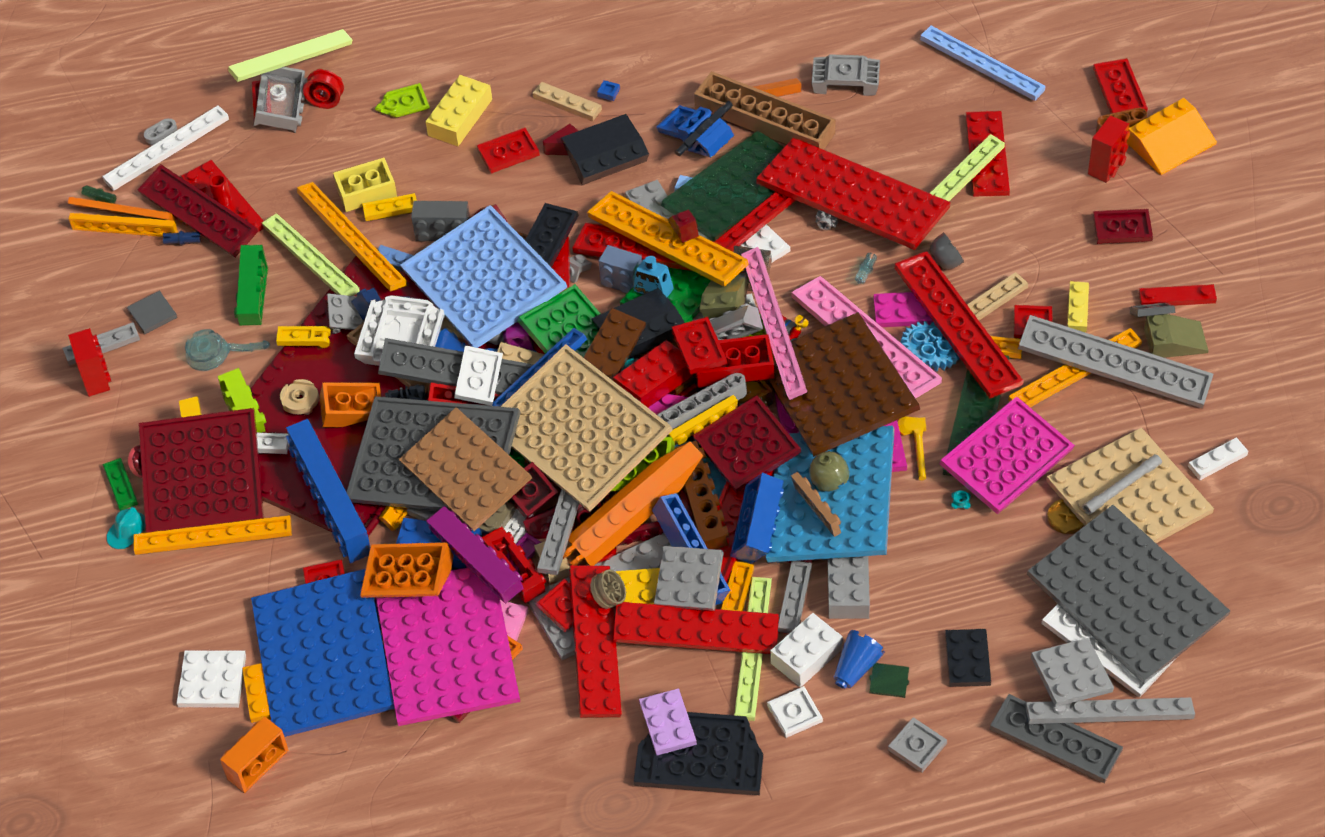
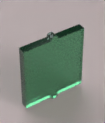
[869,663,909,698]

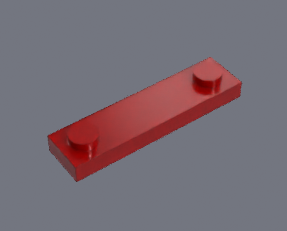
[1139,284,1217,306]

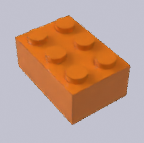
[220,716,289,793]

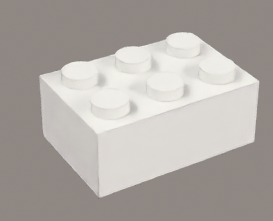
[771,613,843,688]

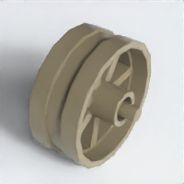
[590,569,626,609]

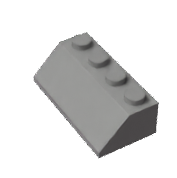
[709,304,763,340]

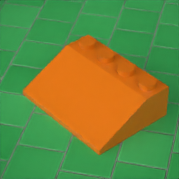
[360,543,454,598]

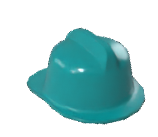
[107,507,146,549]

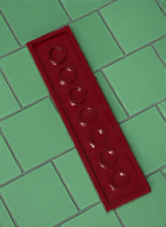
[138,164,259,258]

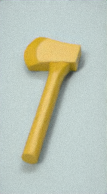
[898,416,926,481]

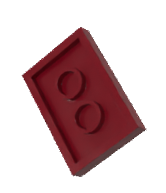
[1093,209,1153,244]

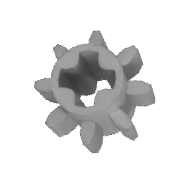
[816,210,838,230]

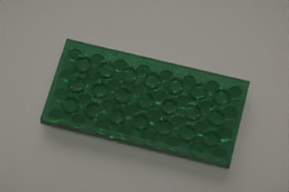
[661,131,784,242]

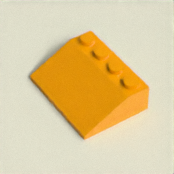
[1127,98,1217,175]

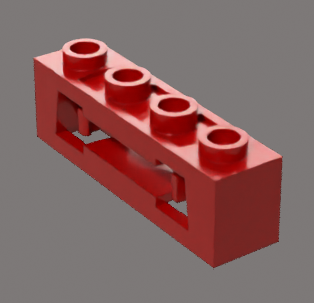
[482,526,546,603]

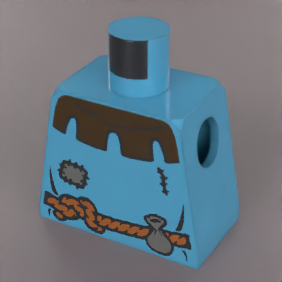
[634,256,674,297]

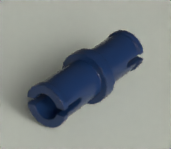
[163,231,201,245]

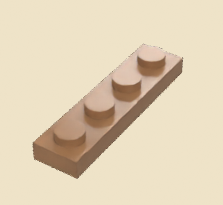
[791,472,841,537]

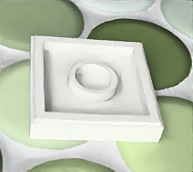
[767,686,823,738]

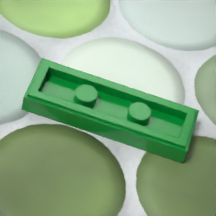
[103,458,139,511]

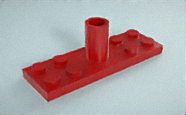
[181,160,265,232]

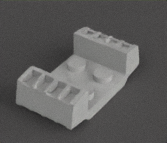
[812,54,880,96]

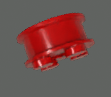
[303,69,344,109]

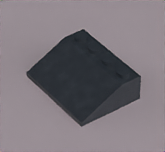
[561,114,649,185]
[592,288,685,359]

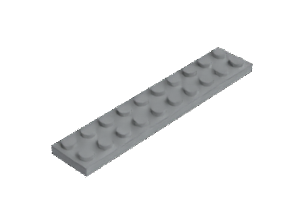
[1018,315,1214,409]

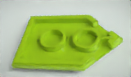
[375,83,430,118]

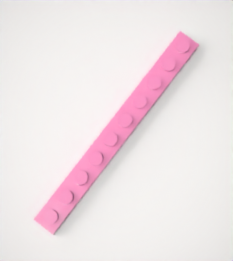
[741,247,807,400]

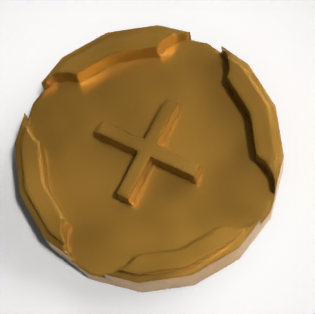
[1047,499,1084,534]

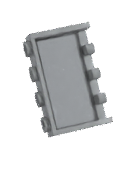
[254,67,307,133]

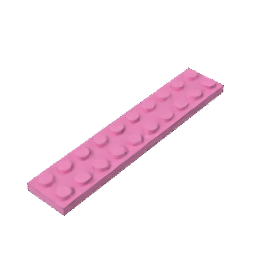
[792,276,942,398]

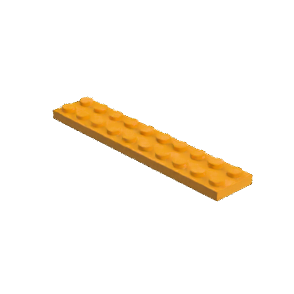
[587,191,749,287]

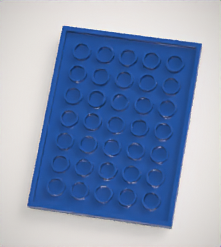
[251,569,395,737]

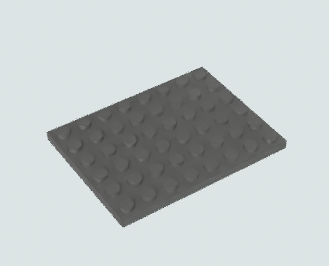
[347,396,521,516]
[1027,505,1230,684]

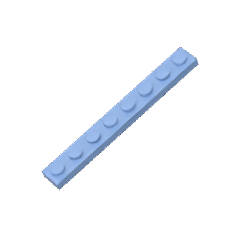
[921,26,1045,101]

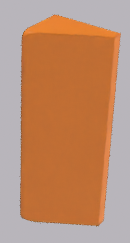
[754,78,801,97]

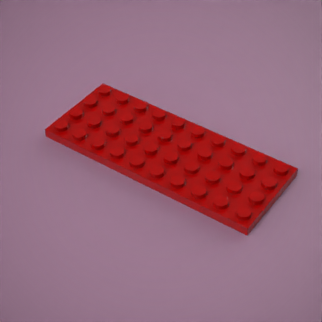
[756,138,951,250]

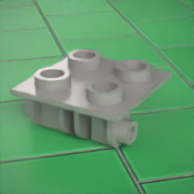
[327,294,365,333]

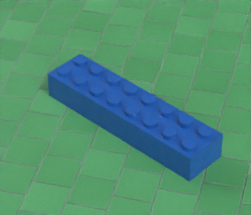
[285,419,371,563]

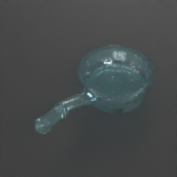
[185,329,270,371]

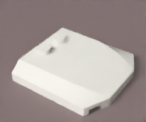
[354,296,445,366]

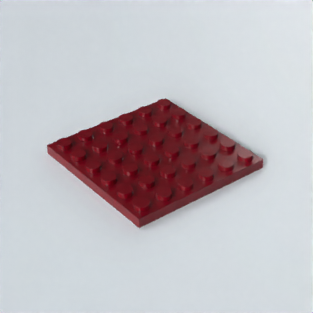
[139,408,264,533]

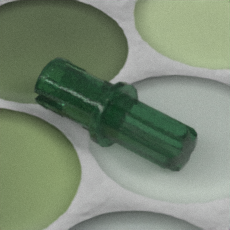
[81,185,117,204]

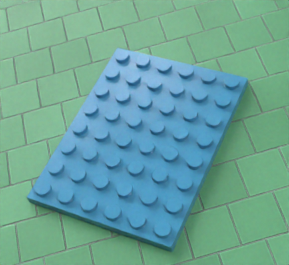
[766,426,894,562]

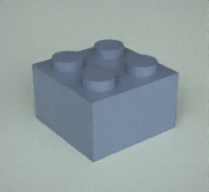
[599,245,642,293]

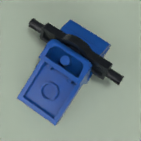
[656,101,734,158]

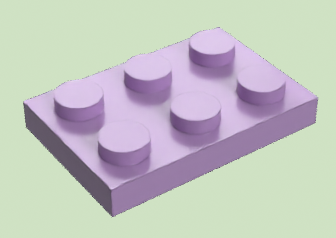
[639,688,697,756]

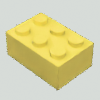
[333,158,397,212]

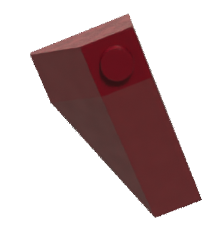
[523,501,603,539]

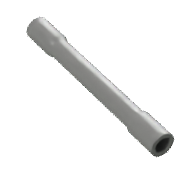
[1083,454,1162,515]

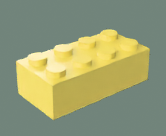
[426,75,492,147]

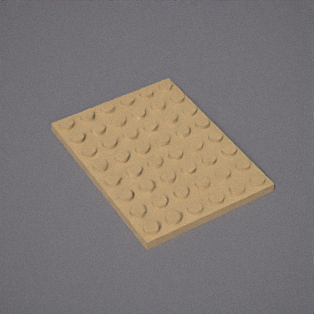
[501,344,673,512]

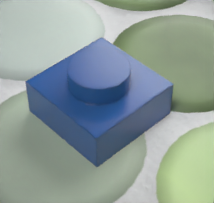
[597,80,620,101]

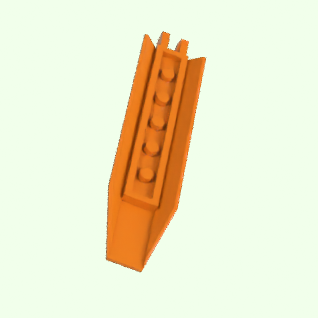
[563,442,703,566]

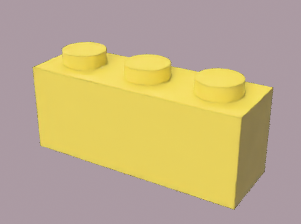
[1067,281,1089,333]

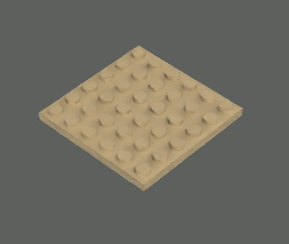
[1046,428,1214,543]

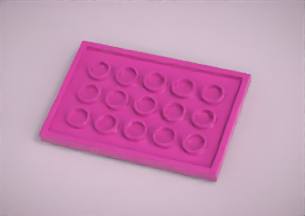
[939,396,1075,515]

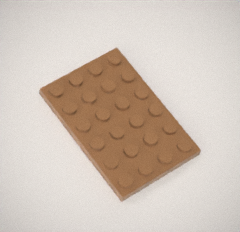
[399,407,532,531]

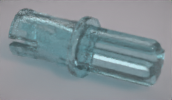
[855,253,877,284]

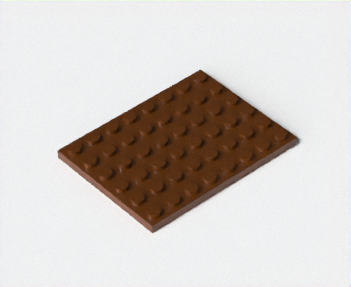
[767,312,920,457]

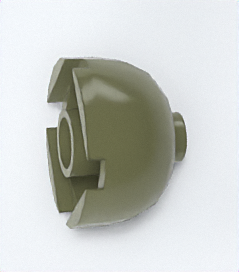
[809,451,850,492]

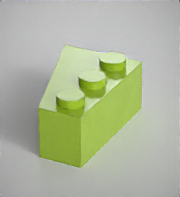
[218,368,266,433]

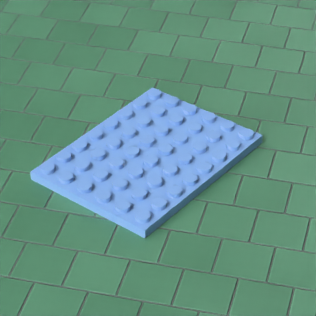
[400,205,567,348]

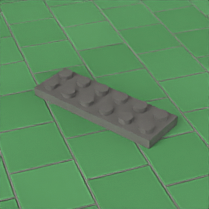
[990,694,1123,784]

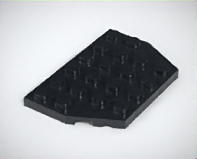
[634,712,764,796]

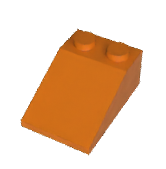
[320,383,381,427]

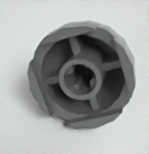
[930,232,964,270]

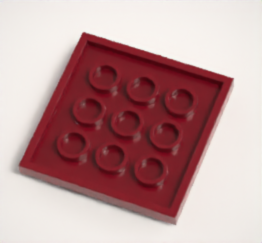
[693,396,801,493]

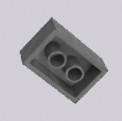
[411,201,470,241]

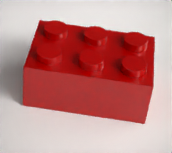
[1088,115,1130,183]
[68,328,112,397]

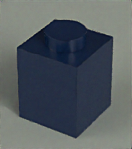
[352,288,382,320]

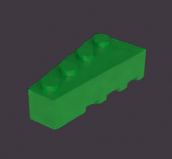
[234,245,268,326]

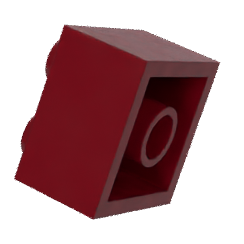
[509,461,558,519]

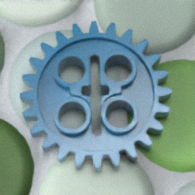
[900,321,959,371]

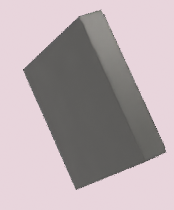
[127,290,177,334]
[1130,303,1176,317]

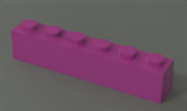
[426,506,524,604]

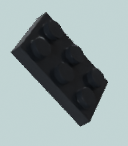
[945,629,991,687]

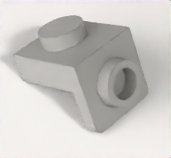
[570,255,592,283]

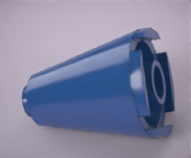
[834,630,885,689]

